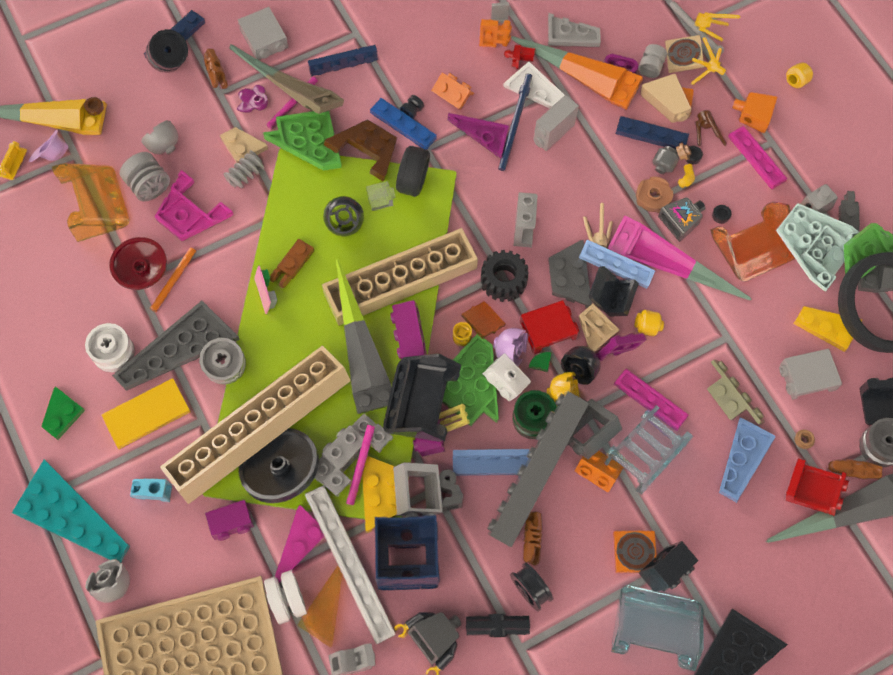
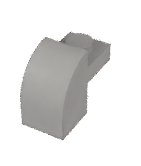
[329,643,375,675]

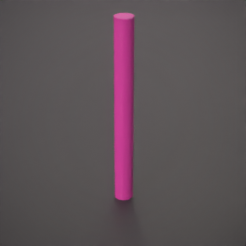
[266,77,318,129]
[346,425,375,505]

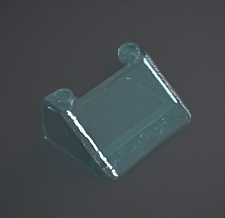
[611,585,704,671]

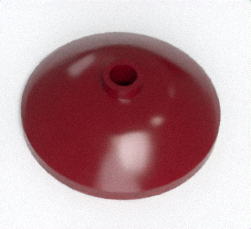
[109,237,167,290]

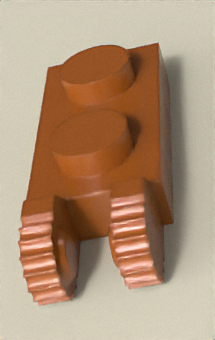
[270,238,314,288]

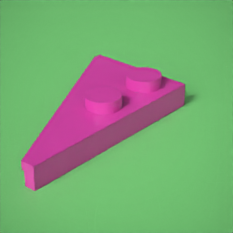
[275,505,324,583]

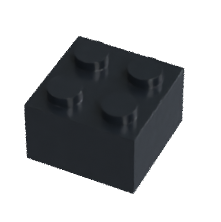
[638,541,699,592]

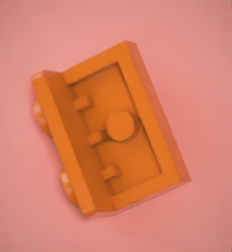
[431,72,474,110]
[575,451,624,492]

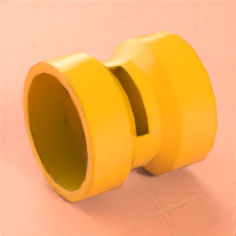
[452,322,472,347]

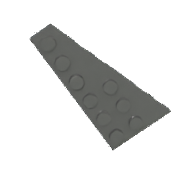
[112,300,240,391]

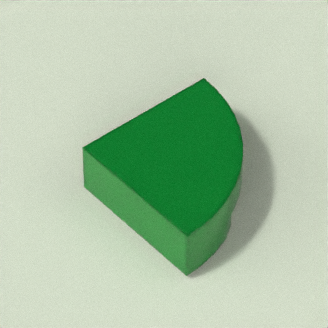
[529,352,552,372]

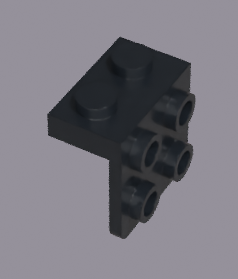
[589,266,639,317]
[859,378,893,425]

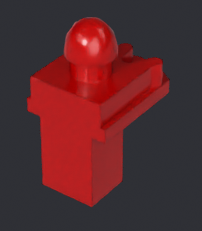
[504,45,535,69]

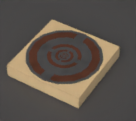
[665,35,704,73]

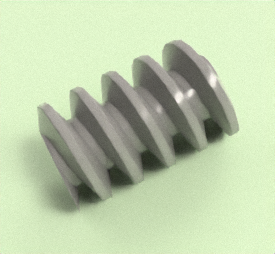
[223,150,264,188]

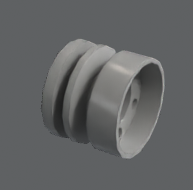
[119,152,170,202]

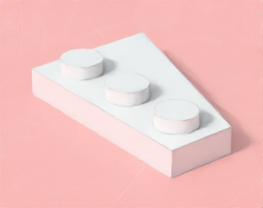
[503,62,565,108]

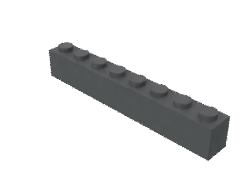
[487,391,589,547]

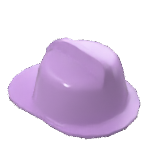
[29,129,68,162]

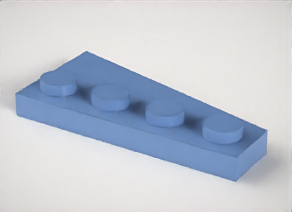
[719,417,776,503]

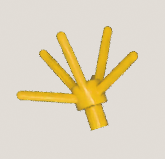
[691,37,726,85]

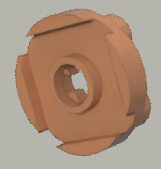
[636,177,673,213]

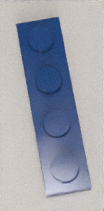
[370,98,437,150]

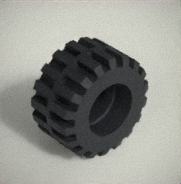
[480,250,529,302]

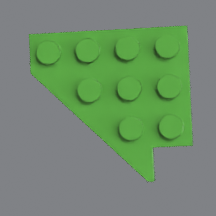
[263,111,341,171]
[442,333,499,426]

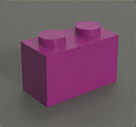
[205,500,254,541]

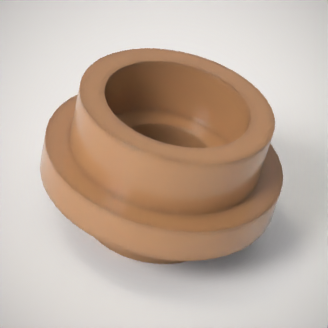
[676,142,691,160]
[794,430,815,449]

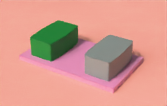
[255,266,277,314]

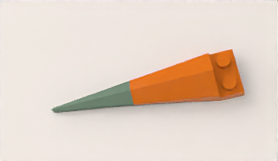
[511,36,643,110]

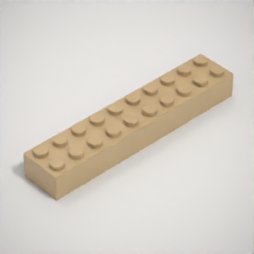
[160,346,351,504]

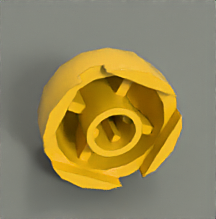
[547,372,579,406]

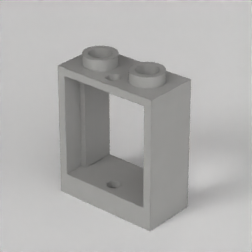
[393,462,443,517]

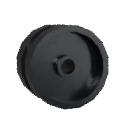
[146,29,188,73]

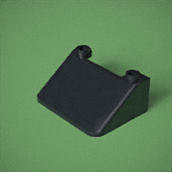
[383,354,461,442]

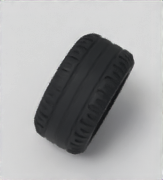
[396,146,430,197]

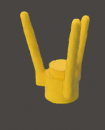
[695,12,740,41]

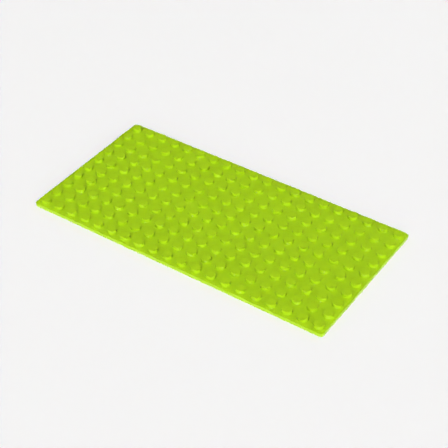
[203,148,456,520]

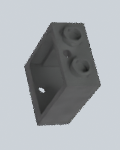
[566,399,622,459]

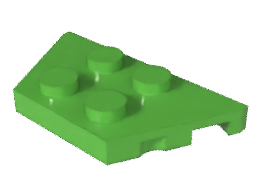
[844,223,893,278]

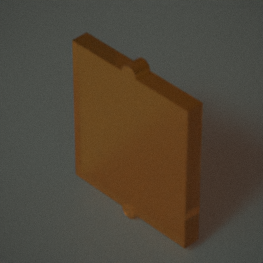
[461,301,506,339]

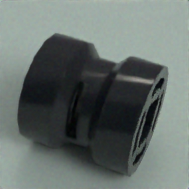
[400,95,424,119]

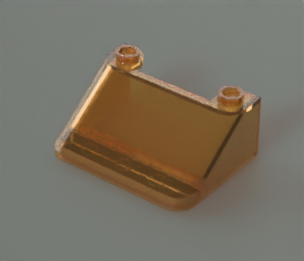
[710,202,795,281]

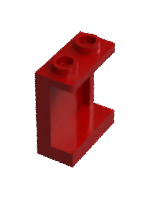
[520,300,579,355]
[786,458,849,516]

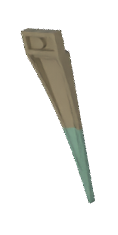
[229,44,344,114]

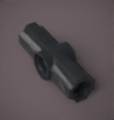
[466,614,530,638]

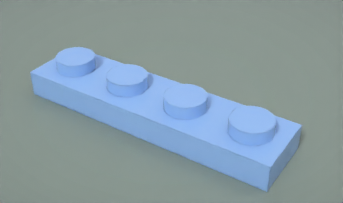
[579,240,655,289]

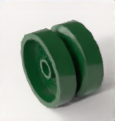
[512,390,557,439]

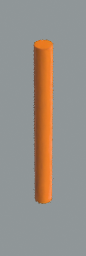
[150,247,196,312]

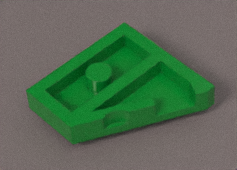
[41,386,85,440]

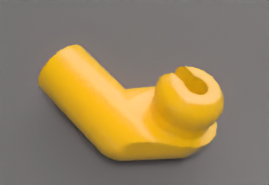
[678,164,695,188]

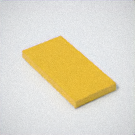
[101,378,191,449]

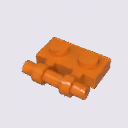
[479,19,512,47]

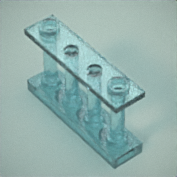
[604,405,693,495]

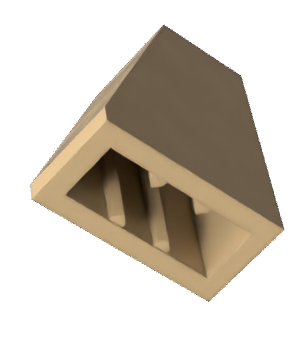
[640,74,691,123]

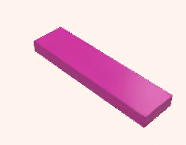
[728,126,788,190]
[614,369,689,431]

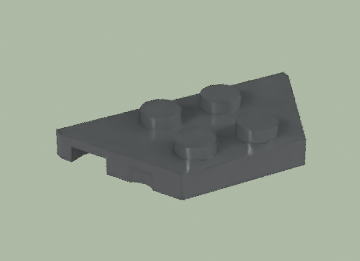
[548,240,592,308]

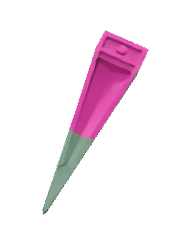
[607,215,751,300]

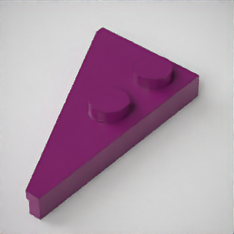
[447,113,509,158]

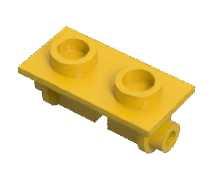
[0,141,27,180]

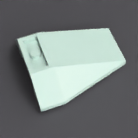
[776,203,859,291]

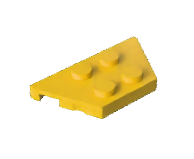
[362,456,397,533]

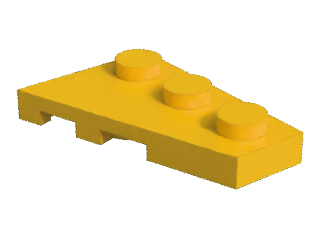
[793,306,863,352]

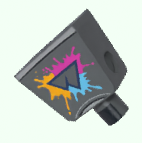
[658,197,706,242]

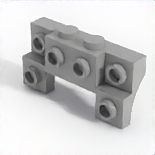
[315,414,393,497]

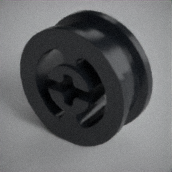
[510,562,554,612]

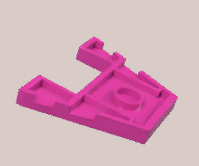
[154,170,234,241]

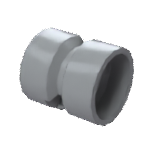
[638,44,667,78]

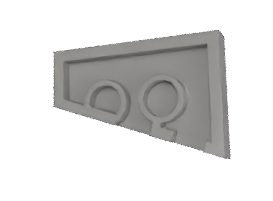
[548,13,601,47]

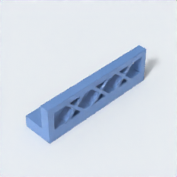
[452,449,530,476]

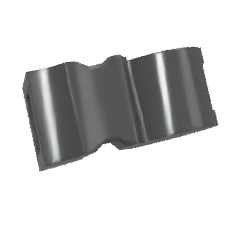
[439,470,464,512]

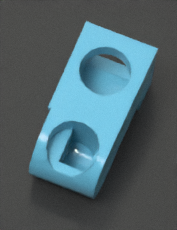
[130,478,172,502]

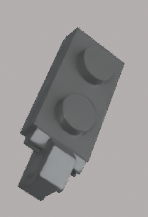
[839,191,860,232]

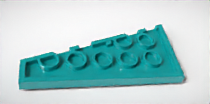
[12,459,130,563]

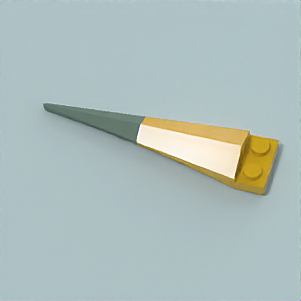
[0,99,107,135]

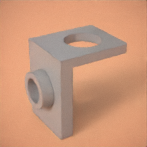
[491,2,509,24]

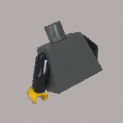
[394,612,461,675]

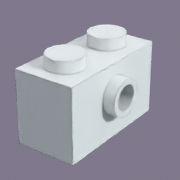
[483,353,531,402]

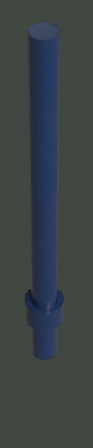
[498,73,532,171]

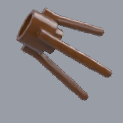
[695,110,727,146]

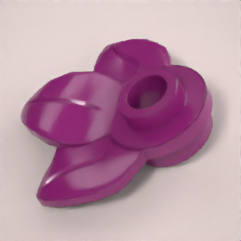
[237,85,268,113]

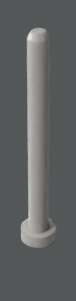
[670,1,725,57]

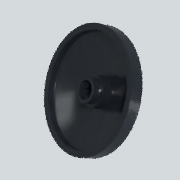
[239,428,319,503]

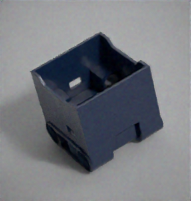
[375,515,439,591]

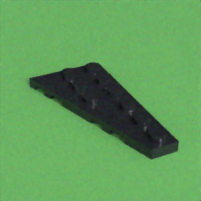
[693,609,788,675]

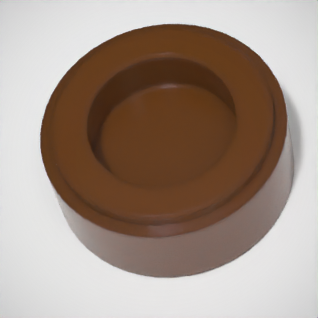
[84,97,104,116]

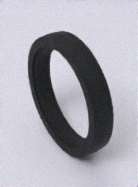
[838,252,893,353]

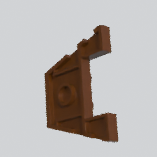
[324,119,397,181]

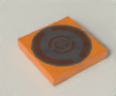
[613,531,657,573]

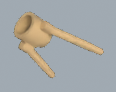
[583,203,613,248]

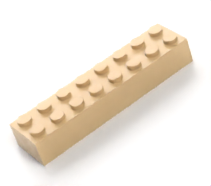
[322,228,478,326]

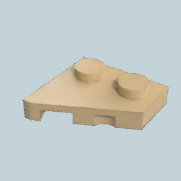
[220,127,268,163]
[579,304,619,353]

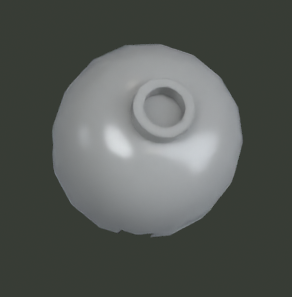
[141,120,179,155]
[85,559,130,603]

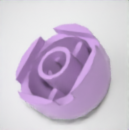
[493,328,528,367]

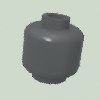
[652,146,679,174]

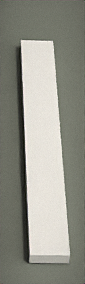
[305,486,396,645]

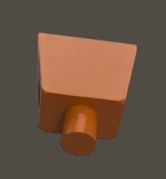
[732,92,778,133]

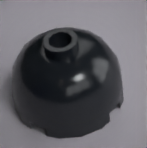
[560,346,601,385]

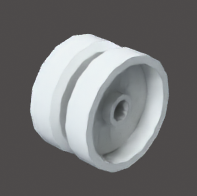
[85,323,135,372]
[264,570,307,625]

